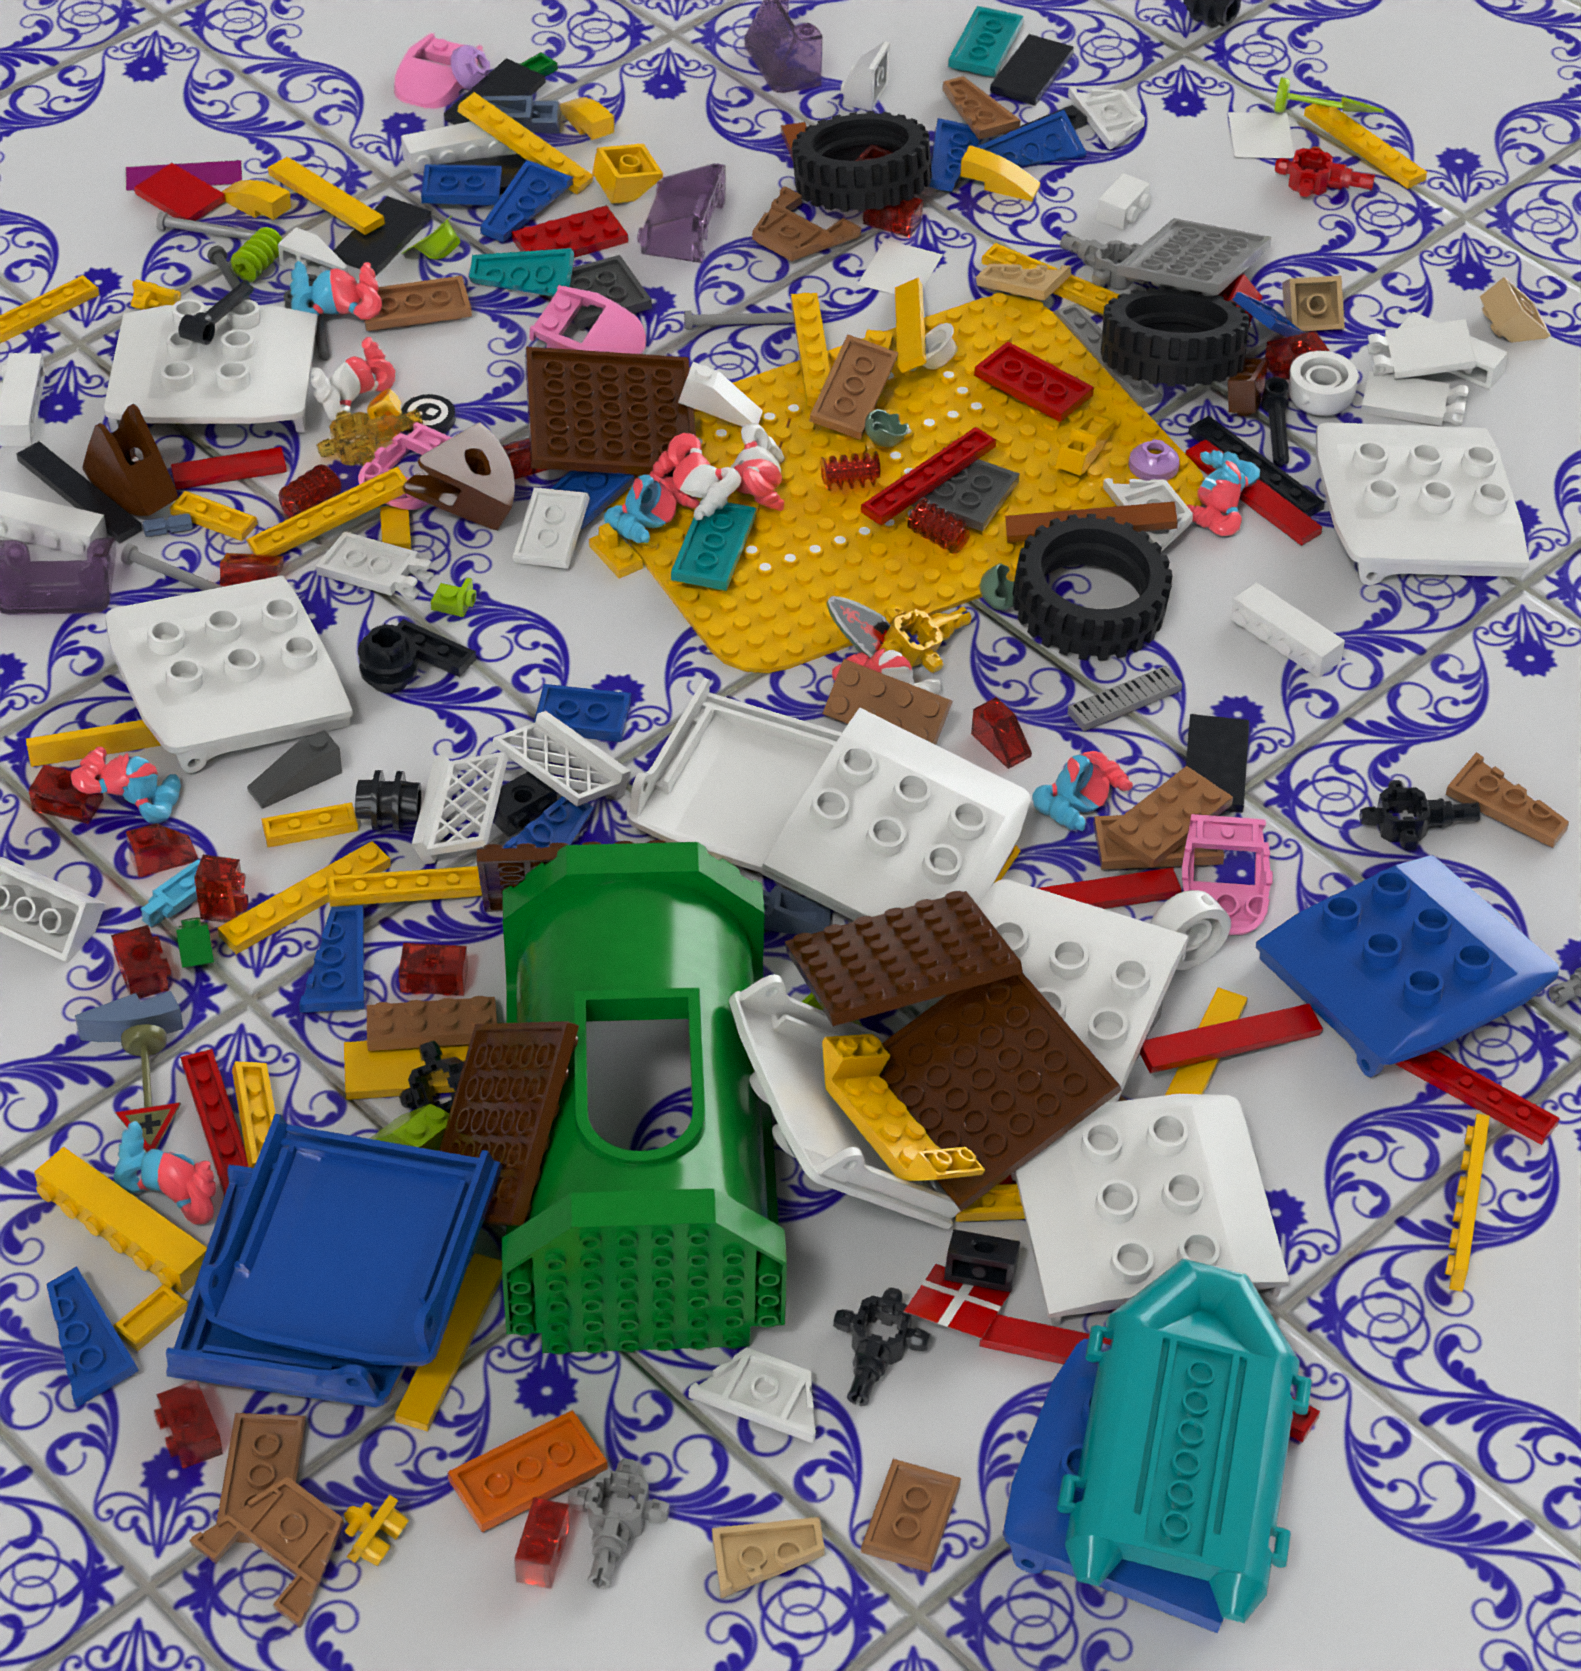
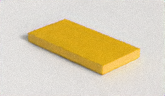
[344,1041,469,1100]

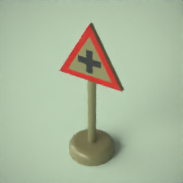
[115,1024,181,1152]

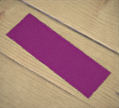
[126,160,242,190]

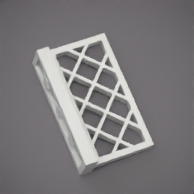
[492,711,631,806]
[412,752,508,865]

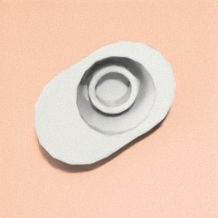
[923,323,958,369]

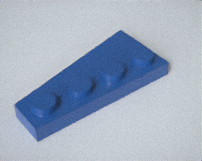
[977,110,1087,167]
[928,118,984,192]
[480,160,573,242]
[503,796,594,848]
[299,905,365,1013]
[46,1266,139,1407]

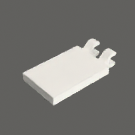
[1368,319,1476,379]
[1361,371,1469,426]
[316,531,434,600]

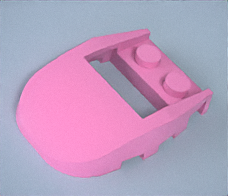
[394,33,483,108]
[529,285,646,354]
[358,422,452,510]
[1182,814,1273,935]

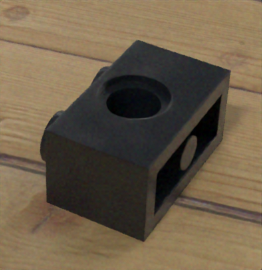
[493,772,557,837]
[944,1229,1020,1292]

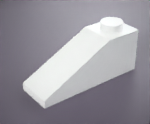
[278,227,348,276]
[678,362,763,426]

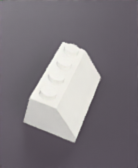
[0,857,106,962]

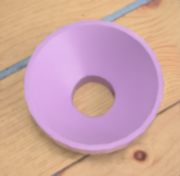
[450,45,490,90]
[1128,439,1179,481]

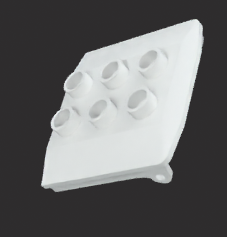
[104,299,318,432]
[1316,422,1529,585]
[105,575,353,773]
[627,678,842,873]
[762,708,1031,920]
[924,879,1189,1103]
[729,975,960,1230]
[1011,1094,1290,1326]

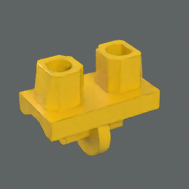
[131,279,181,310]
[344,1494,409,1566]

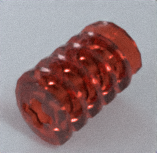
[820,451,880,492]
[278,464,341,518]
[907,498,970,554]

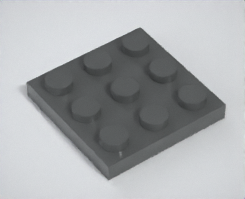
[570,255,652,329]
[911,447,1019,532]

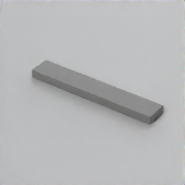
[1055,303,1162,408]

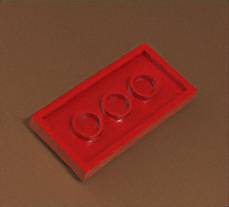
[512,205,628,258]
[974,341,1094,422]

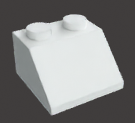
[841,41,890,111]

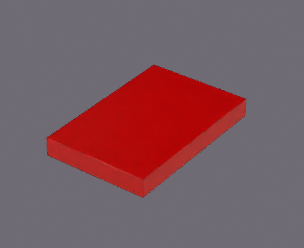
[134,163,226,221]

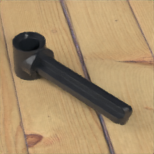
[178,280,254,345]
[1261,377,1289,467]

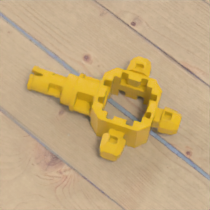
[879,604,971,673]

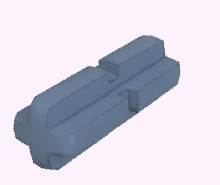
[143,513,192,537]

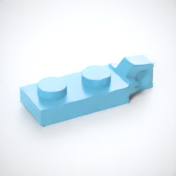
[141,859,221,927]

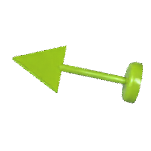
[1274,77,1384,113]

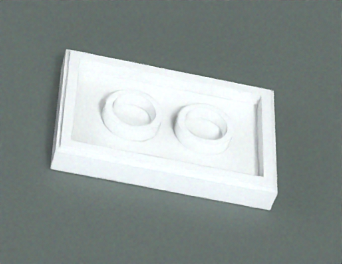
[512,487,590,568]

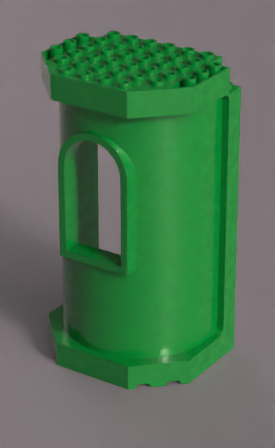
[502,842,787,1355]

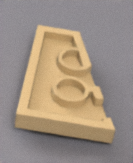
[976,264,1071,300]
[712,1517,825,1598]

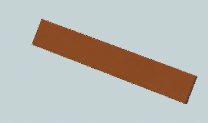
[1005,501,1178,543]

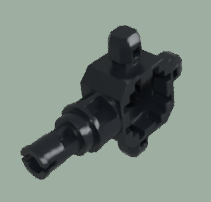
[1359,780,1480,850]
[399,1041,465,1114]
[833,1287,930,1406]

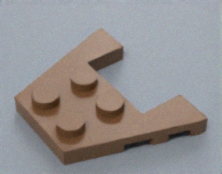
[752,186,861,261]
[189,1476,344,1628]

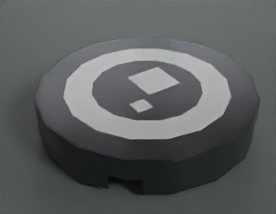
[401,394,456,434]

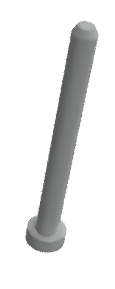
[156,211,256,240]
[684,311,794,330]
[121,544,224,591]

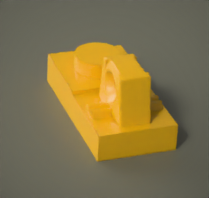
[589,523,643,579]

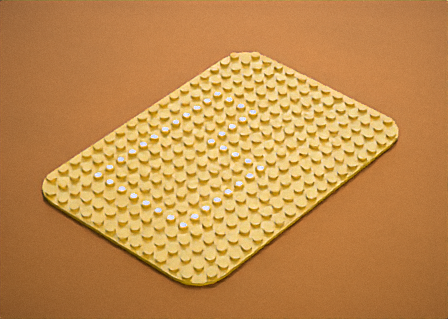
[604,293,1205,673]

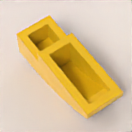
[559,97,614,140]
[960,145,1040,201]
[222,180,291,220]
[1055,412,1116,476]

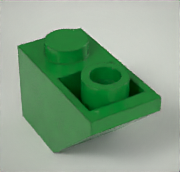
[175,917,214,968]

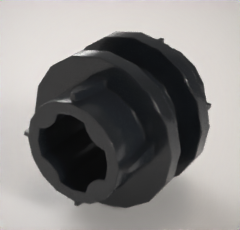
[1183,0,1241,28]
[358,623,418,694]
[355,770,422,832]

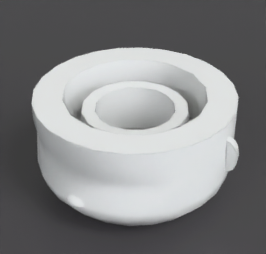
[1288,351,1358,416]
[1150,890,1231,970]

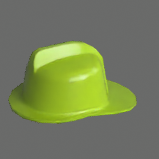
[401,215,460,259]

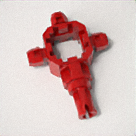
[1274,146,1375,197]

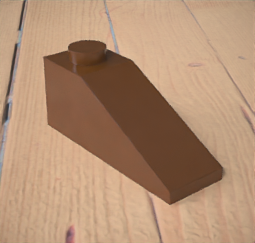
[1227,358,1268,416]

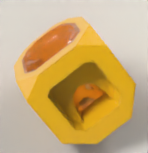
[367,388,402,429]

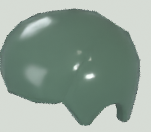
[865,409,909,448]
[979,563,1014,611]

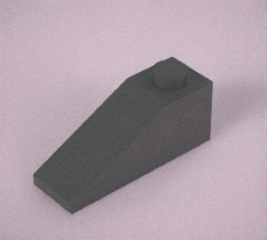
[247,730,342,809]

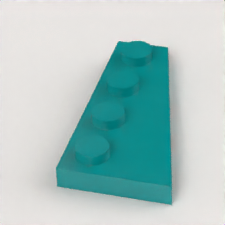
[469,248,575,297]

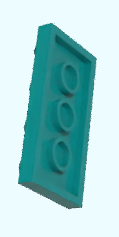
[948,6,1024,77]
[671,498,756,591]

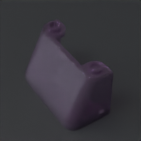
[744,0,823,93]
[637,163,726,263]
[0,538,116,615]

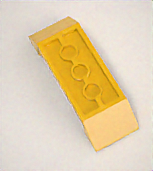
[822,1034,985,1181]

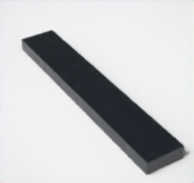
[1188,416,1325,517]
[16,441,142,543]

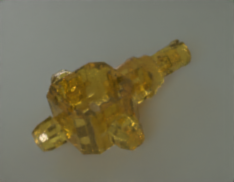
[316,409,423,466]

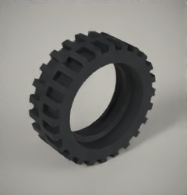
[792,111,932,212]
[1100,287,1249,387]
[1012,514,1173,660]

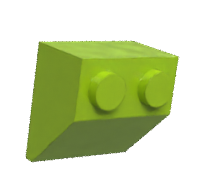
[369,1104,449,1151]

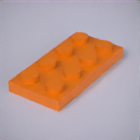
[447,1410,608,1532]

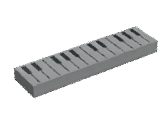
[1067,665,1182,732]

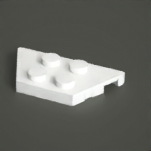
[1068,87,1145,150]
[1103,478,1193,552]
[689,1347,815,1443]

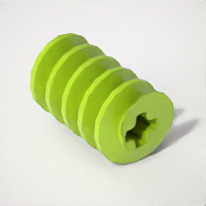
[231,227,283,282]

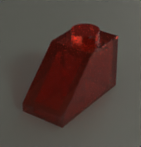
[971,697,1032,769]
[126,823,198,878]

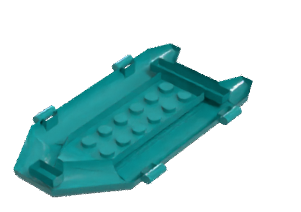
[1057,1259,1312,1623]

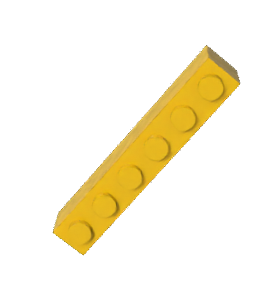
[34,1146,207,1295]

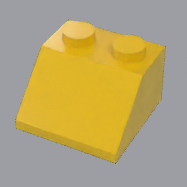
[592,143,664,203]

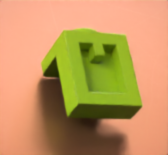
[431,577,476,617]

